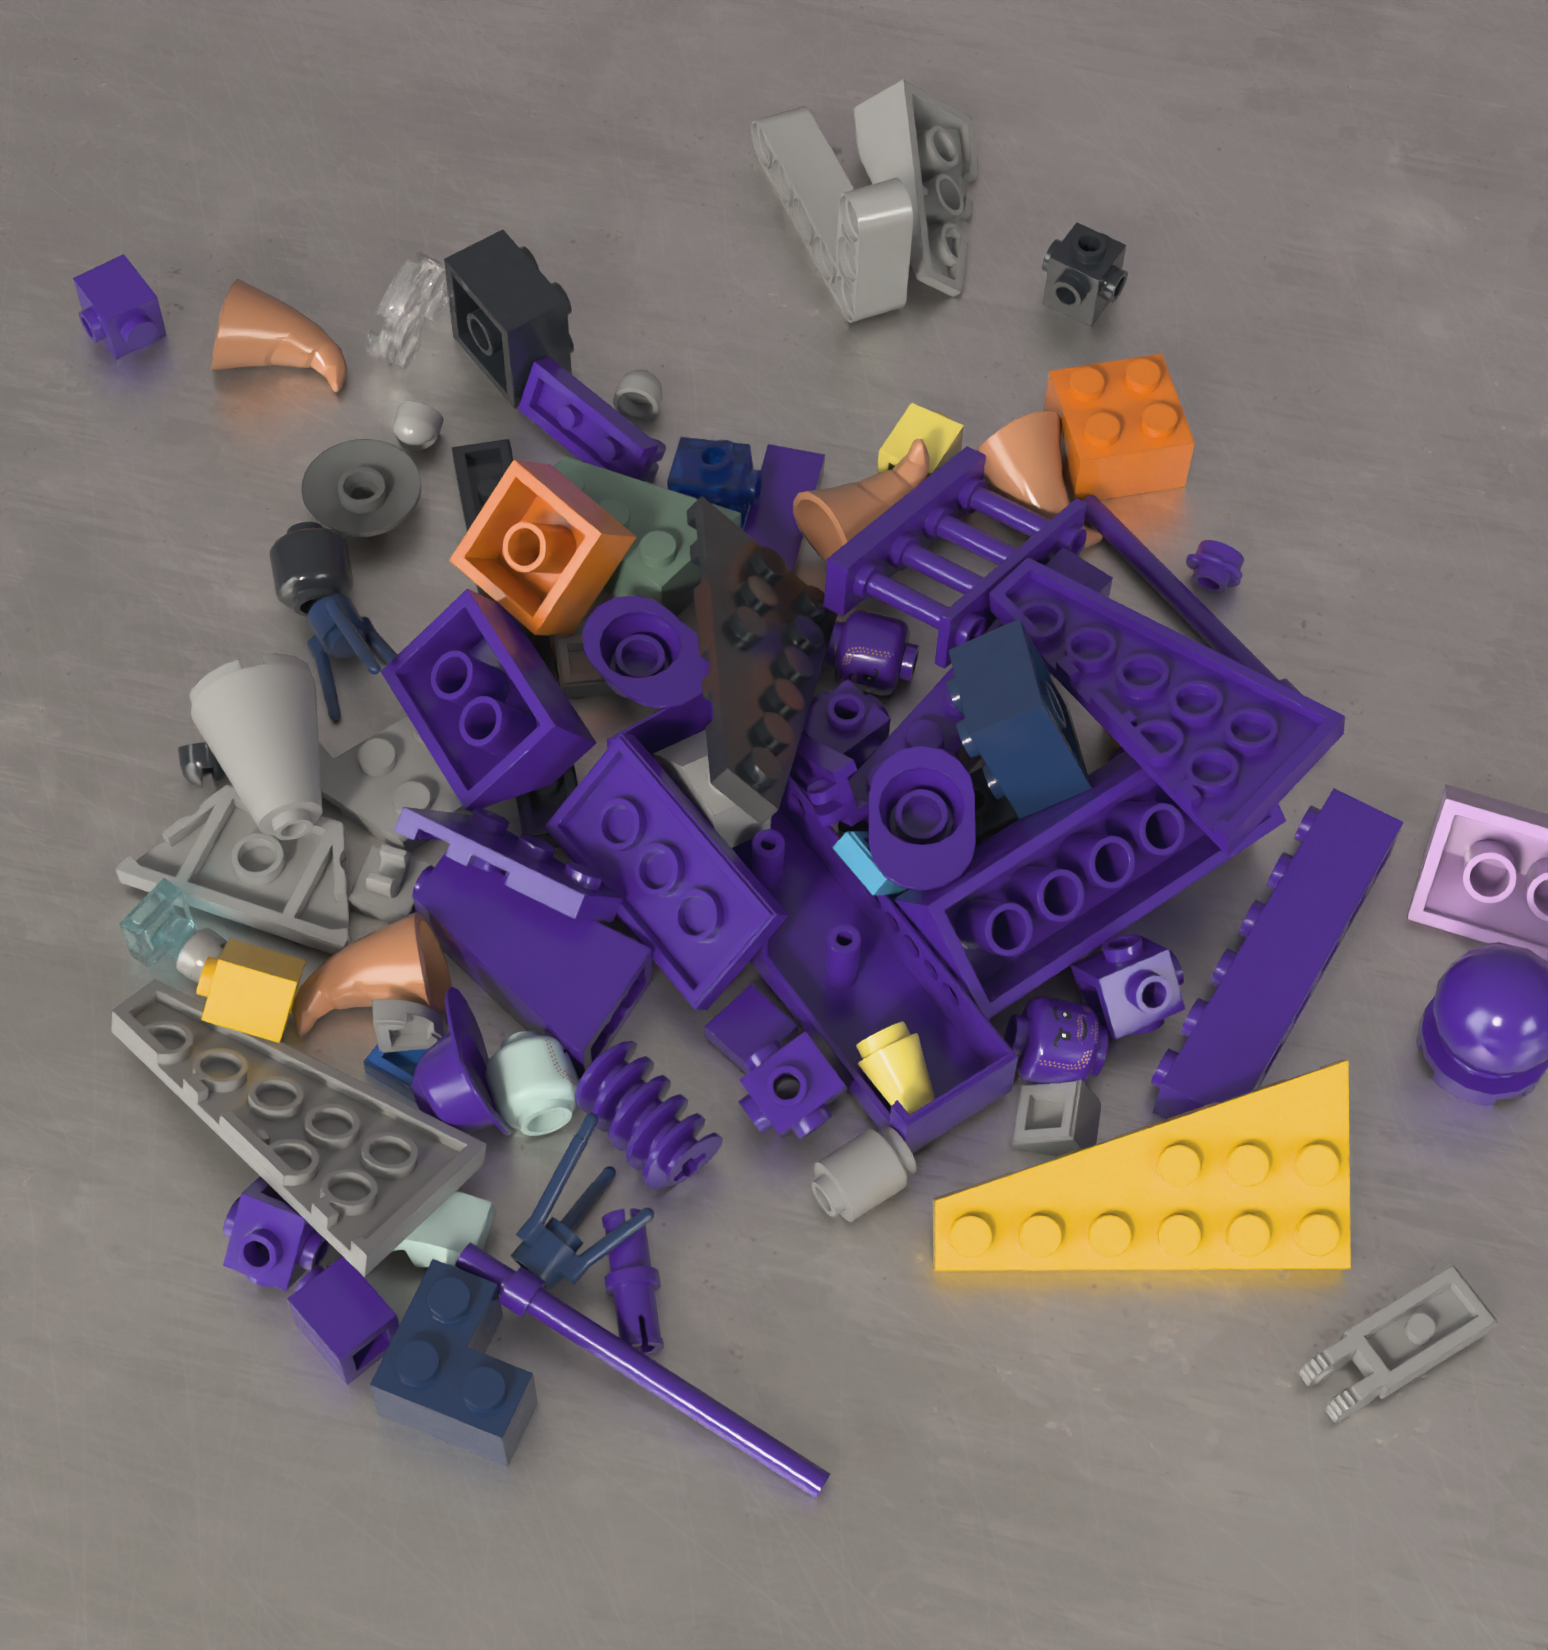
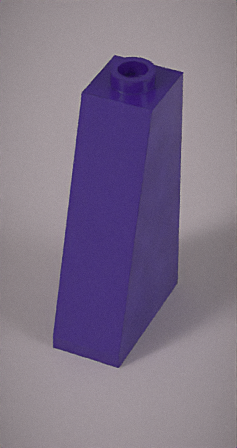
[412,849,653,1079]

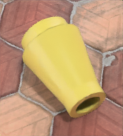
[856,1021,936,1115]

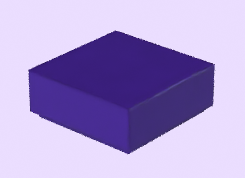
[704,985,798,1074]

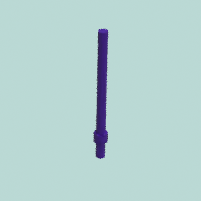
[1083,495,1303,695]
[455,1242,831,1499]

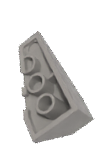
[854,79,978,297]

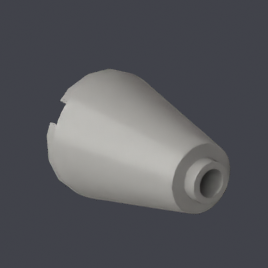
[189,653,322,840]

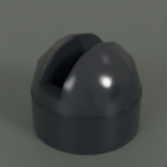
[178,742,227,788]

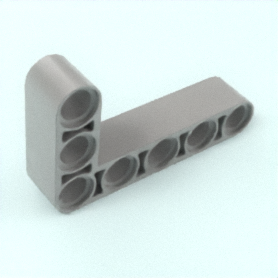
[751,106,913,323]

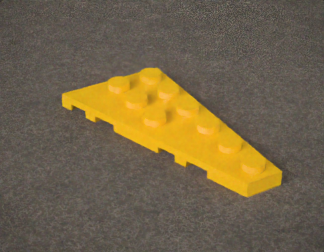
[933,1059,1351,1271]

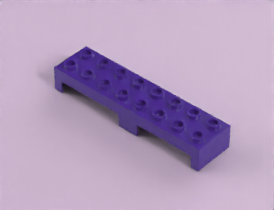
[607,694,1018,1154]

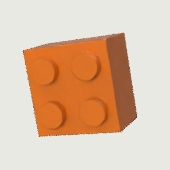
[1043,353,1195,502]
[449,459,637,636]

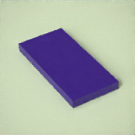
[544,733,789,1010]

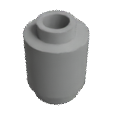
[811,1126,917,1222]

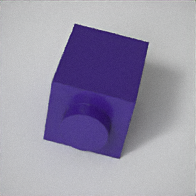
[287,1256,399,1385]

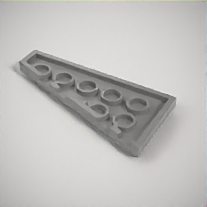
[111,979,487,1277]

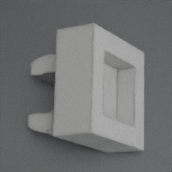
[348,844,433,923]

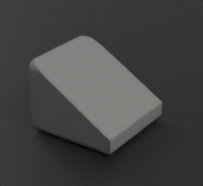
[1012,1080,1101,1156]

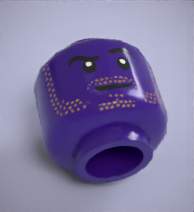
[826,610,920,696]
[1004,996,1108,1084]

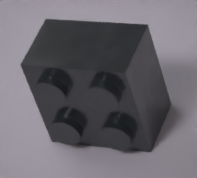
[444,229,574,409]

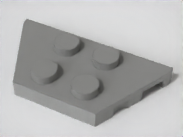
[115,785,351,955]

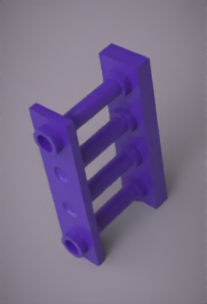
[823,446,1087,669]

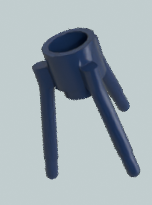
[307,594,398,720]
[510,1113,655,1292]

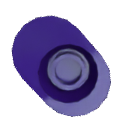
[582,595,710,709]
[869,746,976,891]
[412,987,512,1136]

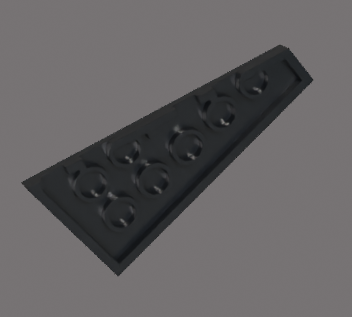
[686,496,838,825]

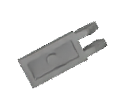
[1298,1265,1498,1423]

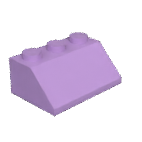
[1407,784,1548,961]

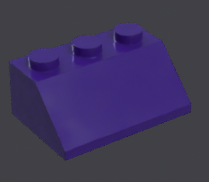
[380,589,596,812]

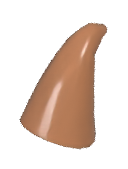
[211,279,348,392]
[976,411,1102,549]
[793,438,930,563]
[292,912,452,1039]

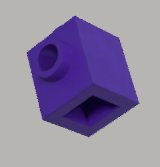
[73,254,167,360]

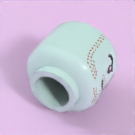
[485,1031,579,1136]

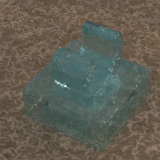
[119,878,198,969]

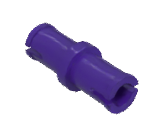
[602,1208,664,1355]

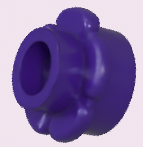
[1186,540,1244,593]

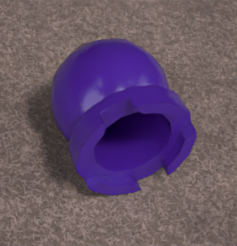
[1416,942,1548,1106]

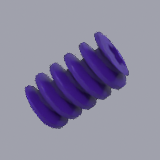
[574,1041,723,1190]

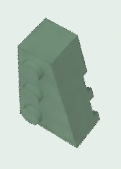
[553,456,741,617]

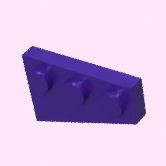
[394,807,623,922]

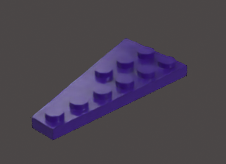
[989,557,1345,856]

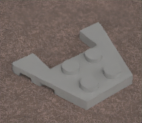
[319,716,472,853]

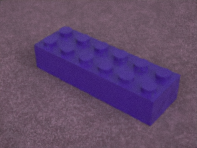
[893,751,1286,1019]

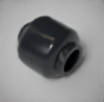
[269,522,354,617]

